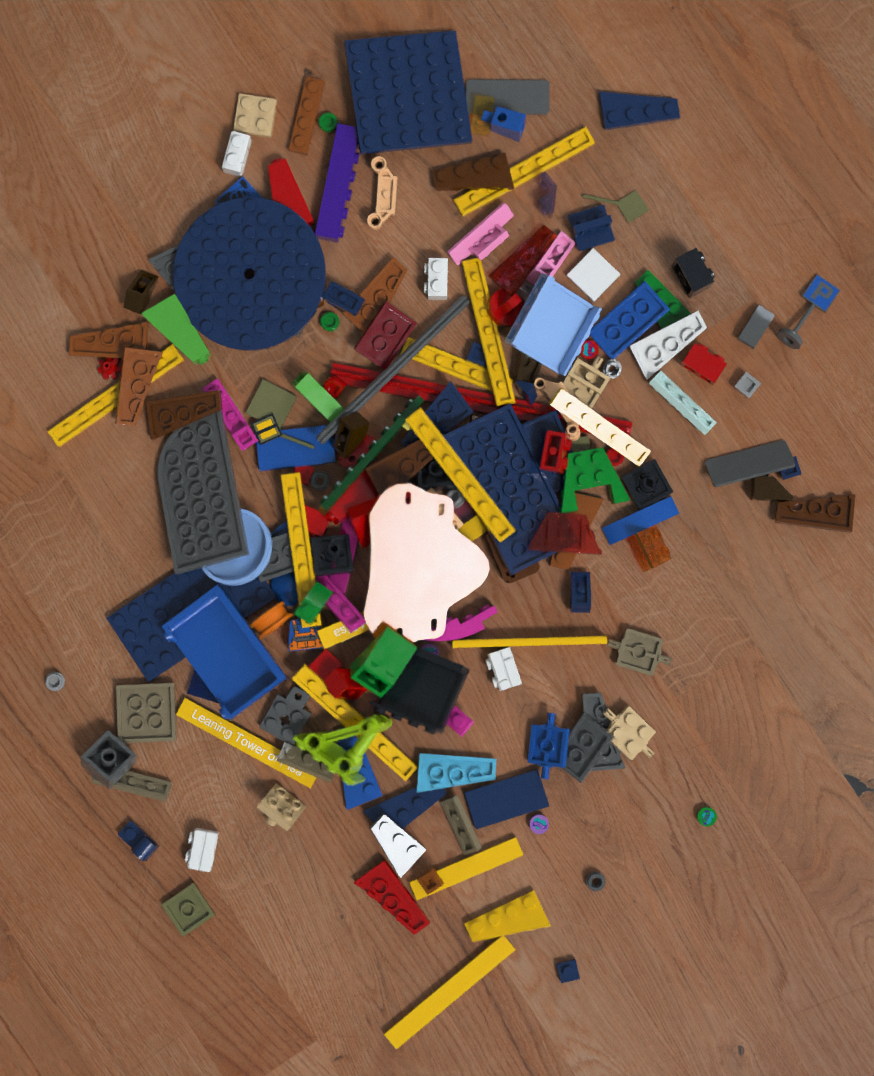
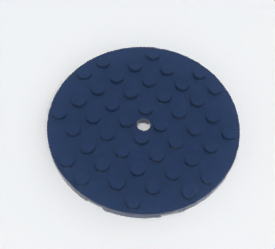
[173,197,326,351]

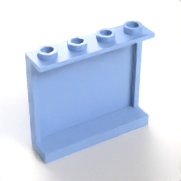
[504,274,602,376]

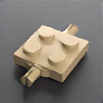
[603,706,656,761]

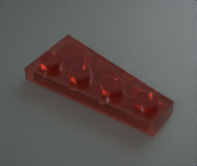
[489,225,557,297]

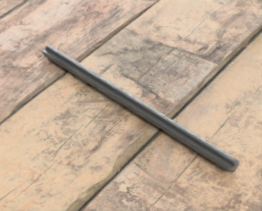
[316,295,470,444]

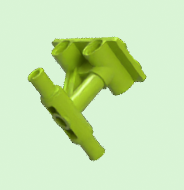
[292,714,393,785]

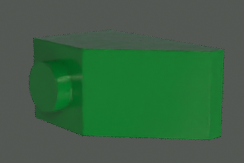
[294,582,333,625]

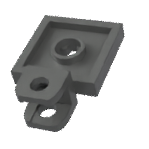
[259,684,312,745]

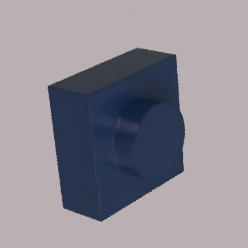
[467,342,486,367]
[779,456,801,480]
[557,959,580,983]

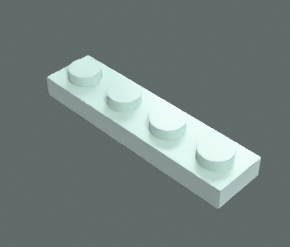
[649,371,717,435]

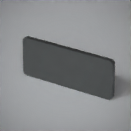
[466,80,549,115]
[705,440,795,487]

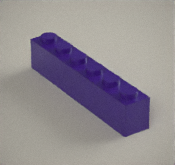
[315,124,360,243]

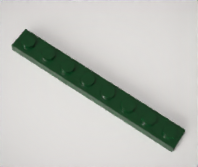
[319,395,424,516]

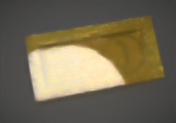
[470,95,494,136]

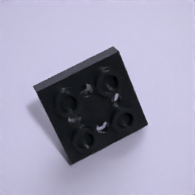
[621,459,673,511]
[310,534,354,577]

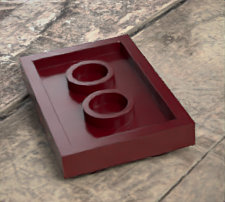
[354,301,417,370]

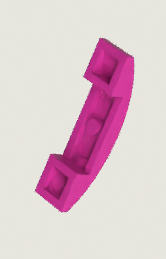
[202,378,258,451]

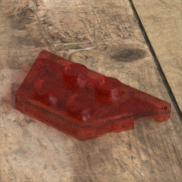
[528,512,602,555]

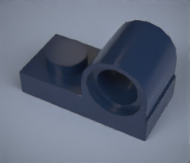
[323,281,365,317]
[570,572,591,613]
[117,820,159,861]

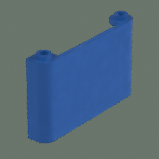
[161,585,287,720]

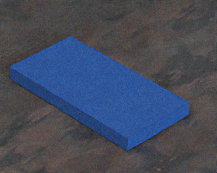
[590,281,670,359]
[256,425,336,472]

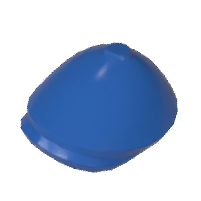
[270,572,299,606]

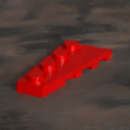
[354,860,430,935]

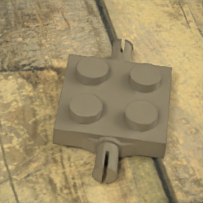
[607,628,672,676]

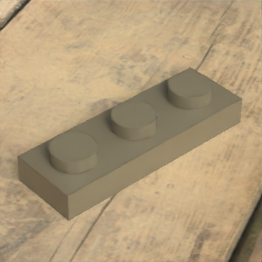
[277,742,334,783]
[440,795,482,855]

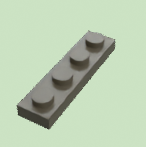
[92,771,172,802]

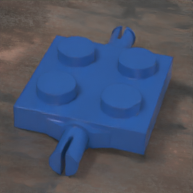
[528,713,570,779]

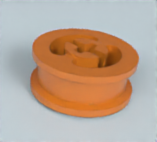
[249,601,293,640]

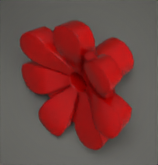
[97,358,121,380]

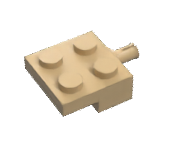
[563,356,610,409]

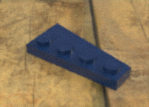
[599,92,680,130]
[401,381,474,447]
[364,786,448,829]

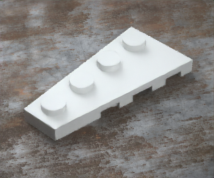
[630,310,707,380]

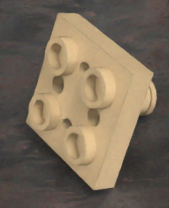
[257,783,306,831]

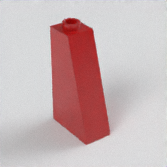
[268,158,315,226]
[324,461,380,525]
[347,483,412,549]

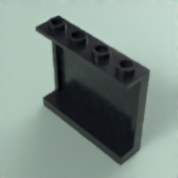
[369,648,470,735]

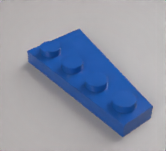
[337,727,383,810]

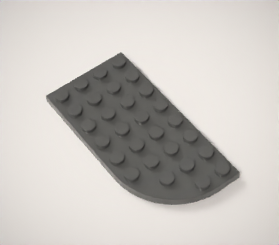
[158,410,249,575]

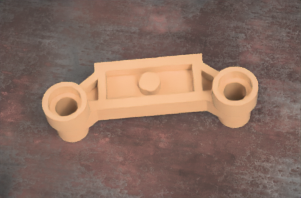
[367,156,397,230]
[534,378,580,441]

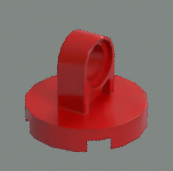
[487,289,524,327]

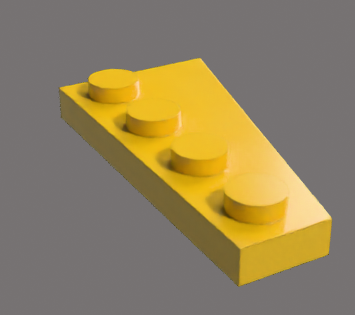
[465,890,551,942]

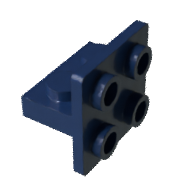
[568,205,615,251]

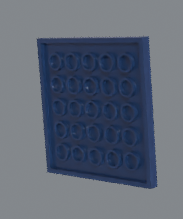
[344,30,473,155]

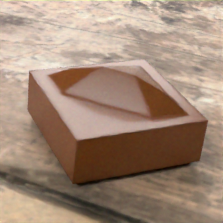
[417,868,444,895]

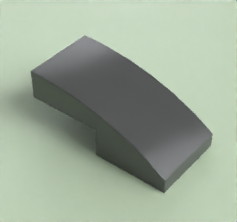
[738,305,775,349]

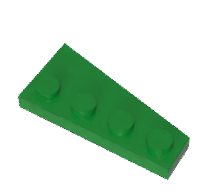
[634,270,691,329]

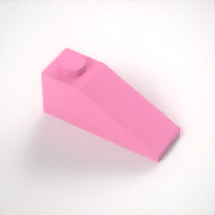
[525,231,576,285]

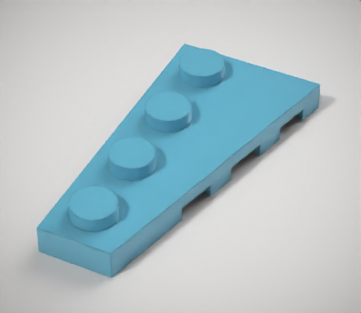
[417,753,497,793]

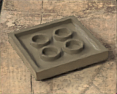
[116,683,177,743]

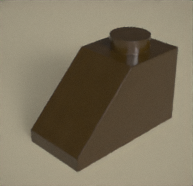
[123,270,158,314]
[333,411,370,458]
[751,474,793,501]

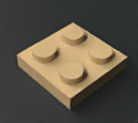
[233,93,277,138]

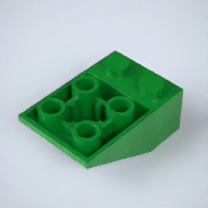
[350,626,417,698]

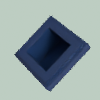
[515,380,537,406]

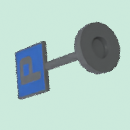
[777,274,840,349]

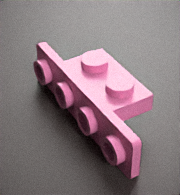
[448,202,514,265]

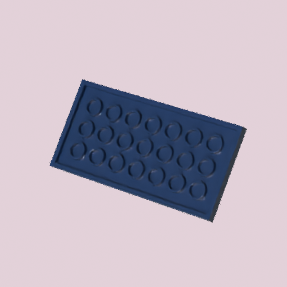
[443,404,579,575]
[106,568,276,682]

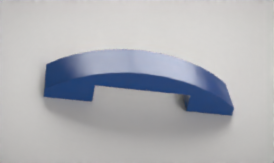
[602,496,679,545]

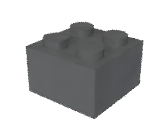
[81,730,137,790]

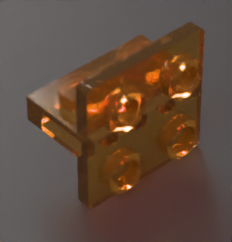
[627,525,672,572]

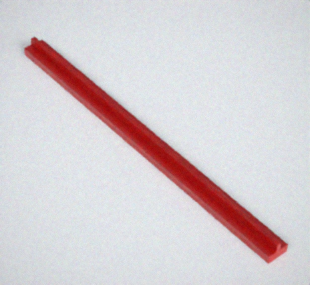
[330,363,632,436]

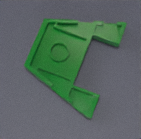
[559,447,630,514]

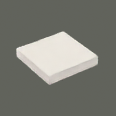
[567,248,621,302]

